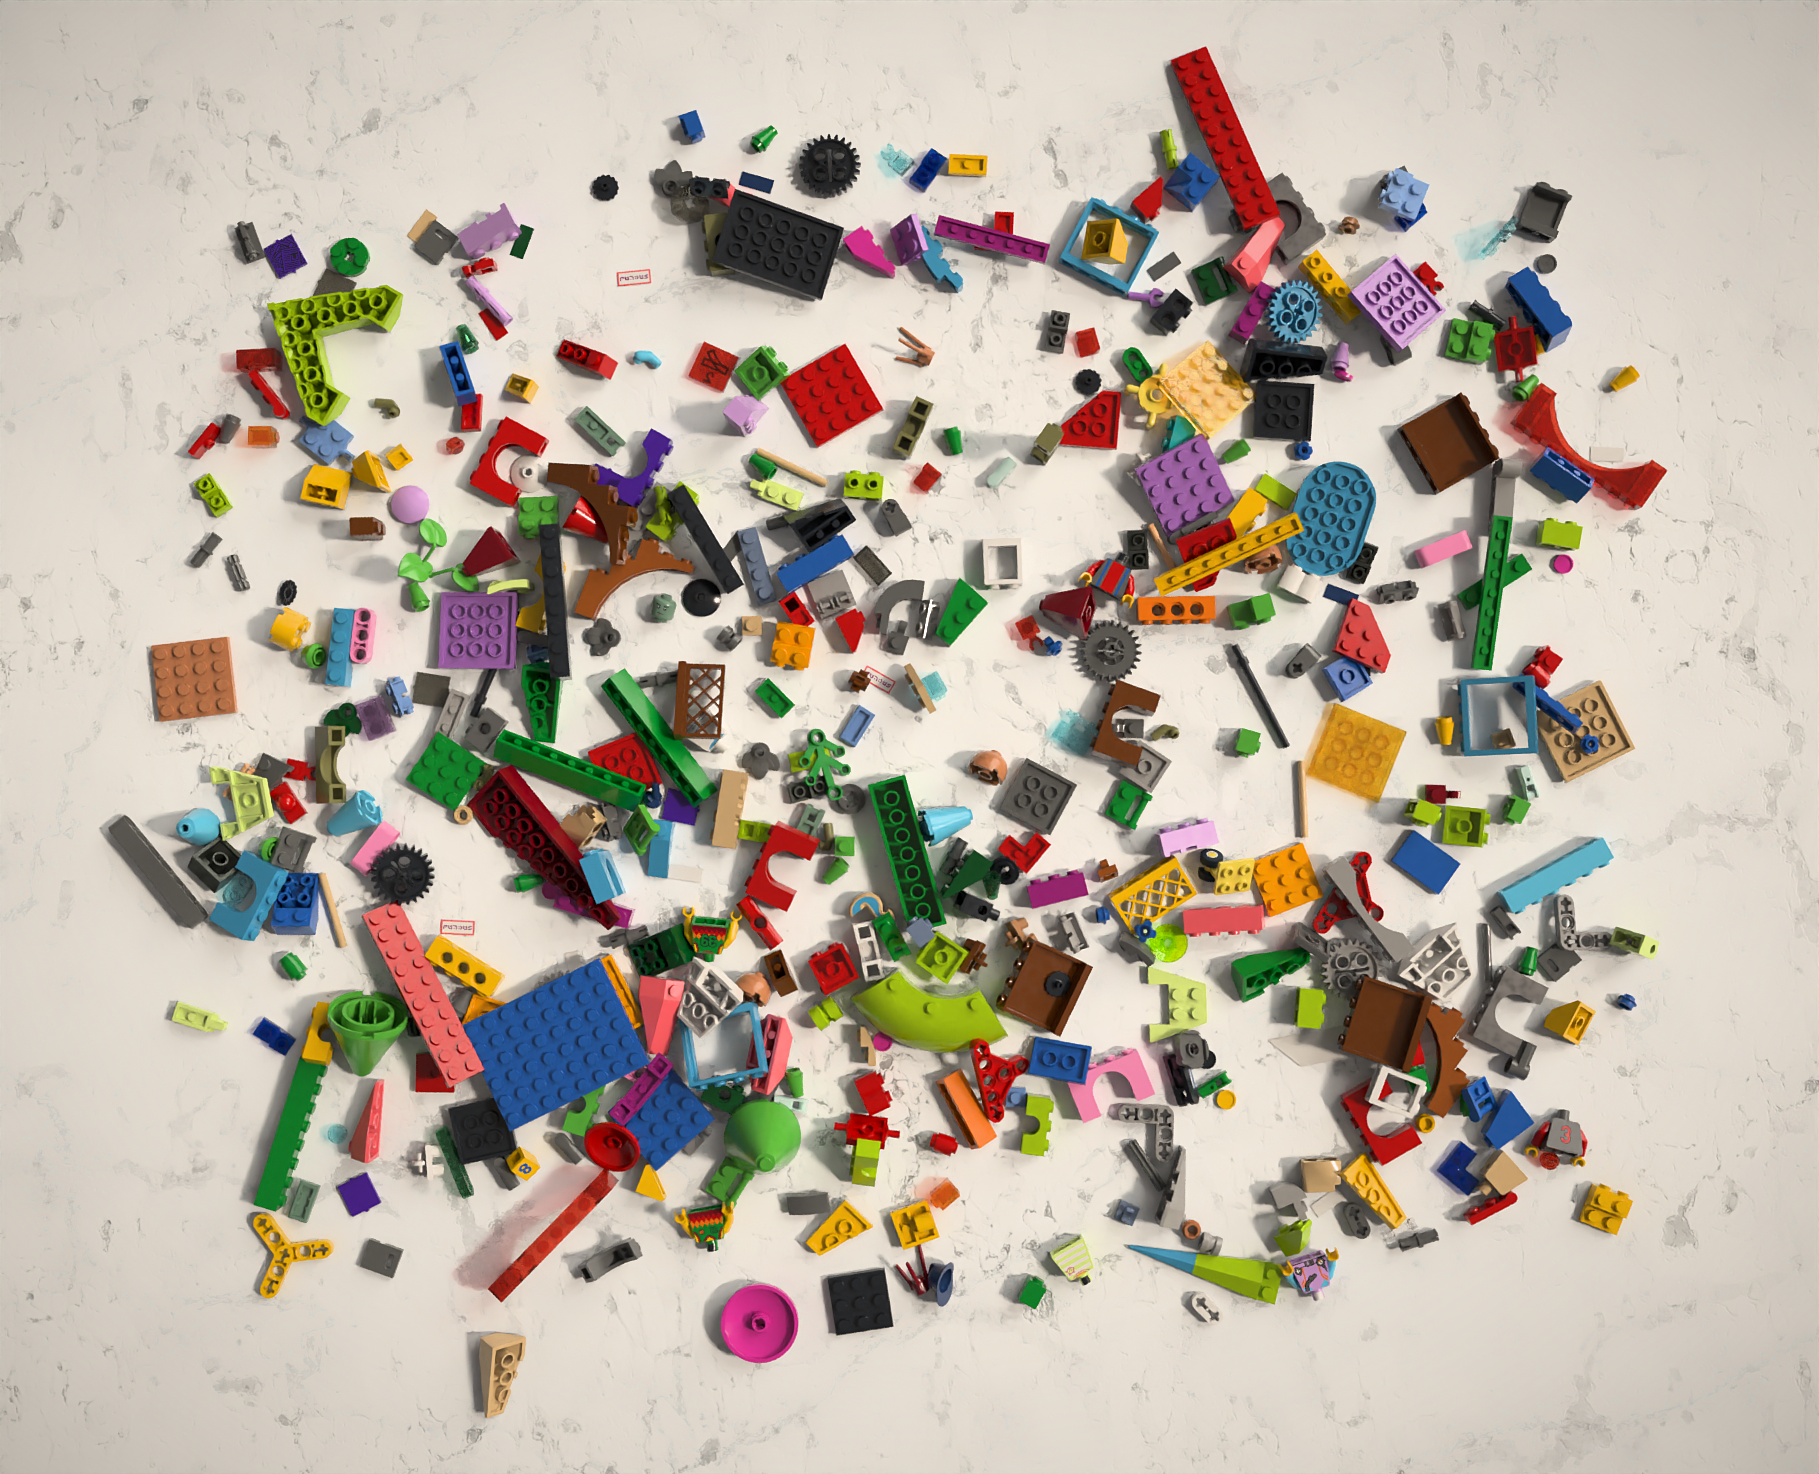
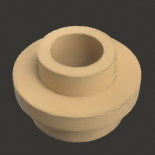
[453,806,473,825]

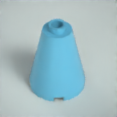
[326,790,383,837]
[918,806,973,847]
[176,808,221,846]

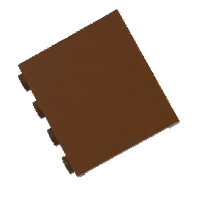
[1397,392,1500,495]
[996,936,1093,1037]
[1337,975,1433,1073]

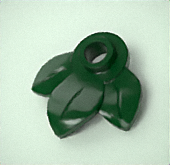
[323,703,362,738]

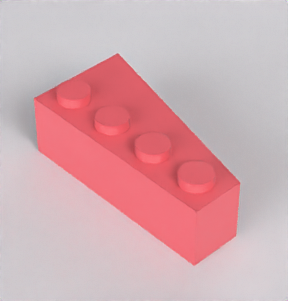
[1183,904,1265,937]

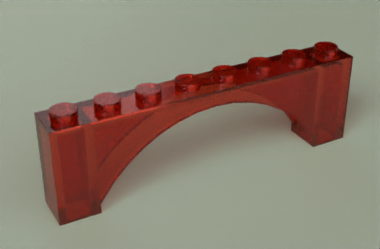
[1510,382,1668,510]
[488,1168,619,1303]

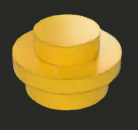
[1415,1113,1435,1133]

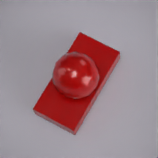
[270,782,308,824]

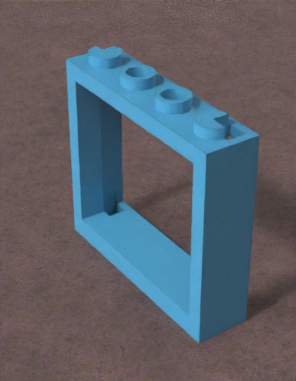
[1059,197,1159,297]
[1457,675,1539,757]
[679,1002,769,1091]

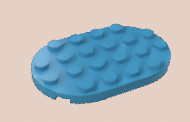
[1285,461,1376,576]

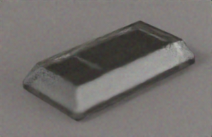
[853,545,892,586]

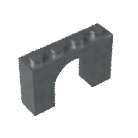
[1267,172,1326,265]
[1468,965,1549,1057]

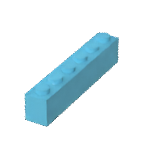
[1497,837,1614,914]

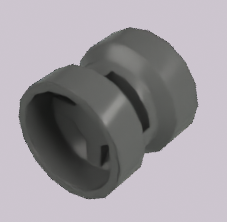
[716,625,743,652]

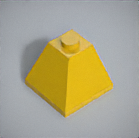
[1081,218,1128,265]
[351,450,391,493]
[1544,1000,1596,1045]

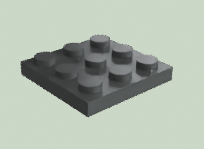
[999,758,1077,835]

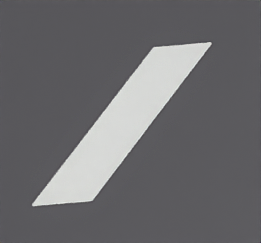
[1268,1026,1435,1067]

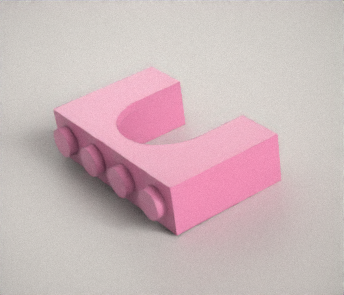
[1067,1047,1155,1123]

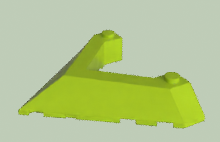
[267,285,404,427]

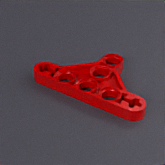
[1312,852,1384,934]
[969,1038,1029,1123]

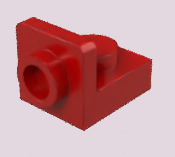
[1531,645,1563,675]

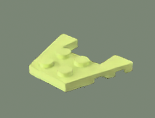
[209,766,274,841]
[1147,967,1207,1043]

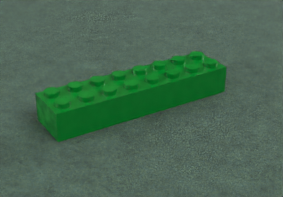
[868,775,947,928]

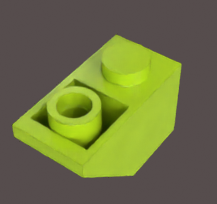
[1273,1219,1312,1257]

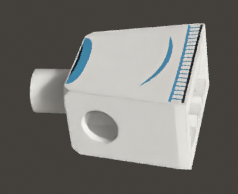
[687,708,731,754]

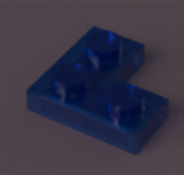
[1436,1141,1480,1196]

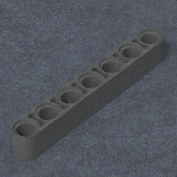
[108,815,208,929]

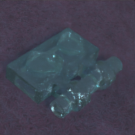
[1051,709,1098,757]

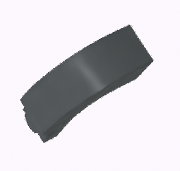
[874,579,925,635]
[577,1237,643,1283]

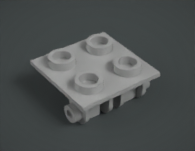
[807,570,857,619]

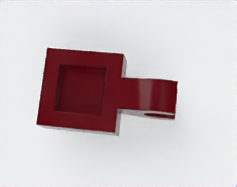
[1425,785,1461,804]

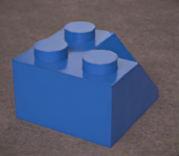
[1163,152,1220,212]

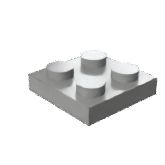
[1119,740,1172,793]

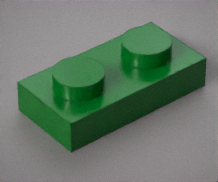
[755,678,795,718]

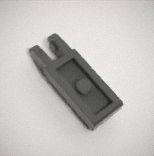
[1167,511,1218,545]

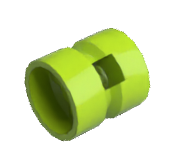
[808,995,844,1031]

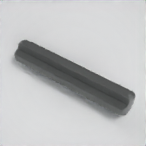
[1127,1139,1166,1191]

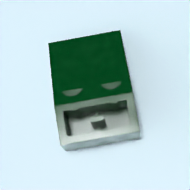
[940,849,993,900]
[627,923,697,978]

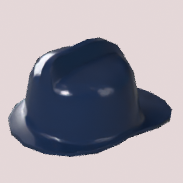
[927,1262,954,1307]

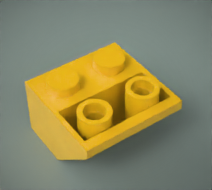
[300,464,353,510]

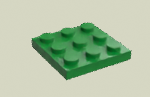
[405,731,487,811]

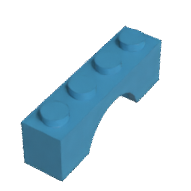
[325,607,356,687]

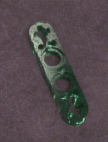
[435,1126,474,1199]

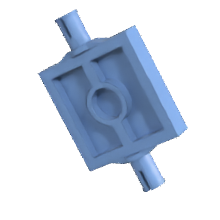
[299,416,355,465]

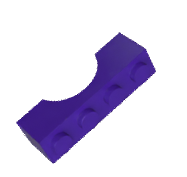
[617,428,674,508]

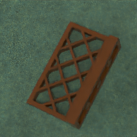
[673,661,726,740]

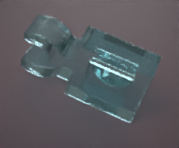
[880,143,915,177]

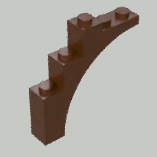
[547,462,638,565]

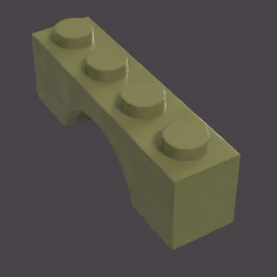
[1030,423,1064,465]
[315,726,346,804]

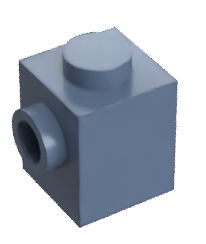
[906,916,935,948]

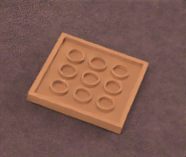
[151,637,238,722]

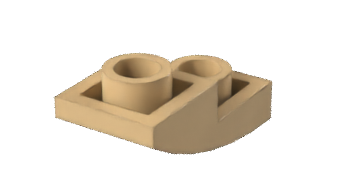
[857,1025,876,1066]

